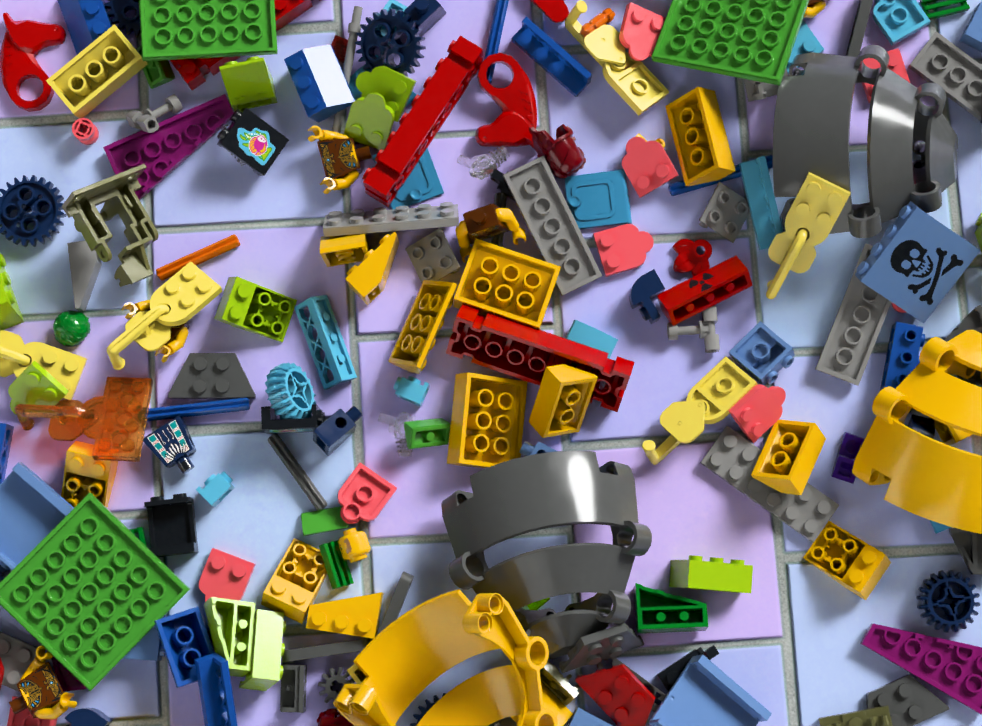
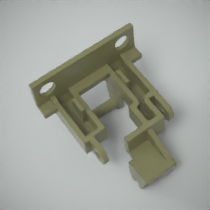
[62,164,159,287]

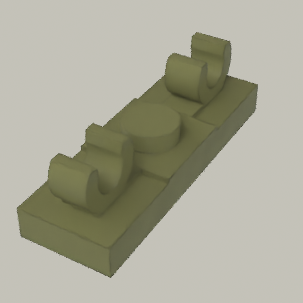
[529,654,580,706]
[819,705,893,726]

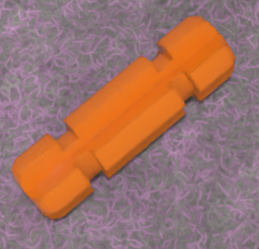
[580,8,615,37]

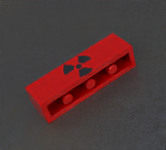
[657,255,753,326]

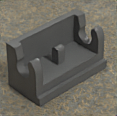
[280,664,307,713]

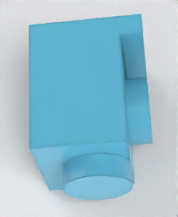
[393,376,430,407]
[196,471,235,507]

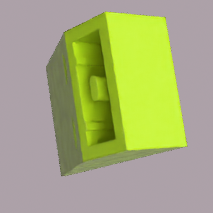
[219,56,278,111]
[214,276,297,342]

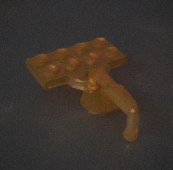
[15,377,153,462]

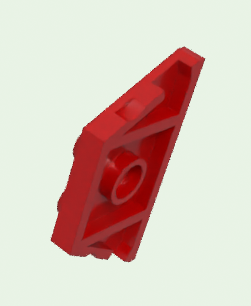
[575,664,656,726]

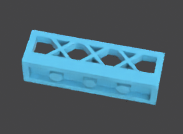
[739,156,783,250]
[294,295,357,390]

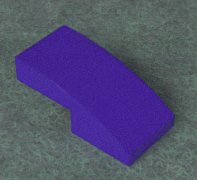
[831,432,865,484]

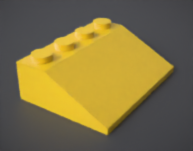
[453,238,561,330]
[388,280,457,374]
[447,372,528,468]

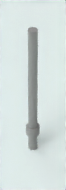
[332,6,363,133]

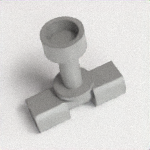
[126,94,183,133]
[667,305,720,353]

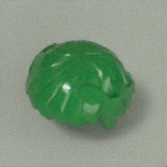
[53,310,90,346]

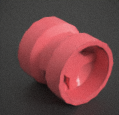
[72,118,99,145]

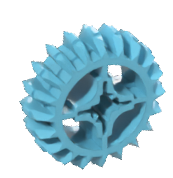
[265,362,316,419]

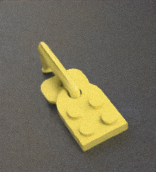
[565,0,669,116]
[766,172,851,300]
[106,261,222,370]
[0,330,88,401]
[642,356,758,465]

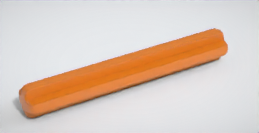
[156,234,240,281]

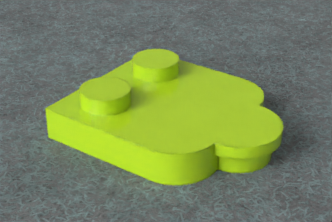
[356,66,417,122]
[344,92,395,150]
[8,360,69,418]

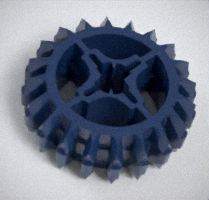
[916,570,981,633]

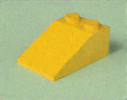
[319,233,369,267]

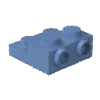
[729,321,795,385]

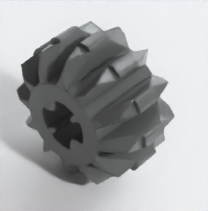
[318,667,355,707]

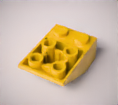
[345,232,400,305]
[61,441,119,508]
[803,521,891,600]
[261,538,333,624]

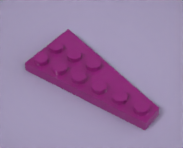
[103,94,234,200]
[860,623,982,715]

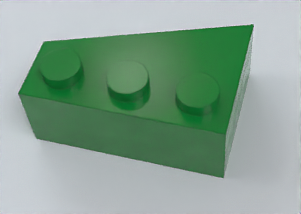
[634,583,708,634]

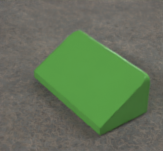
[136,45,175,89]
[404,418,451,449]
[301,506,350,536]

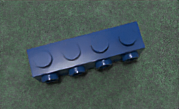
[880,322,925,413]

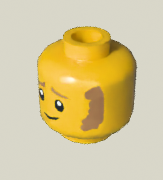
[338,527,371,563]

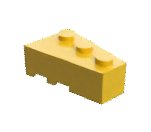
[306,592,384,639]

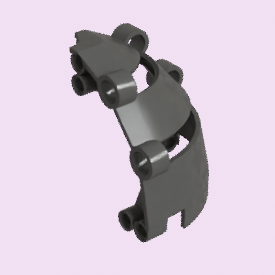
[773,44,958,238]
[441,451,652,660]

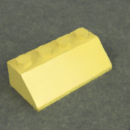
[46,24,148,118]

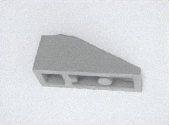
[67,240,102,312]

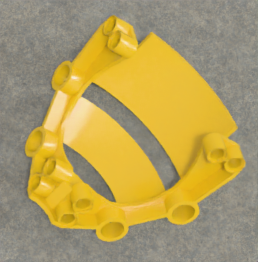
[852,330,982,534]
[333,589,557,726]

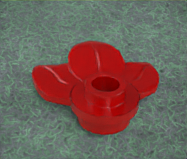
[673,239,712,277]

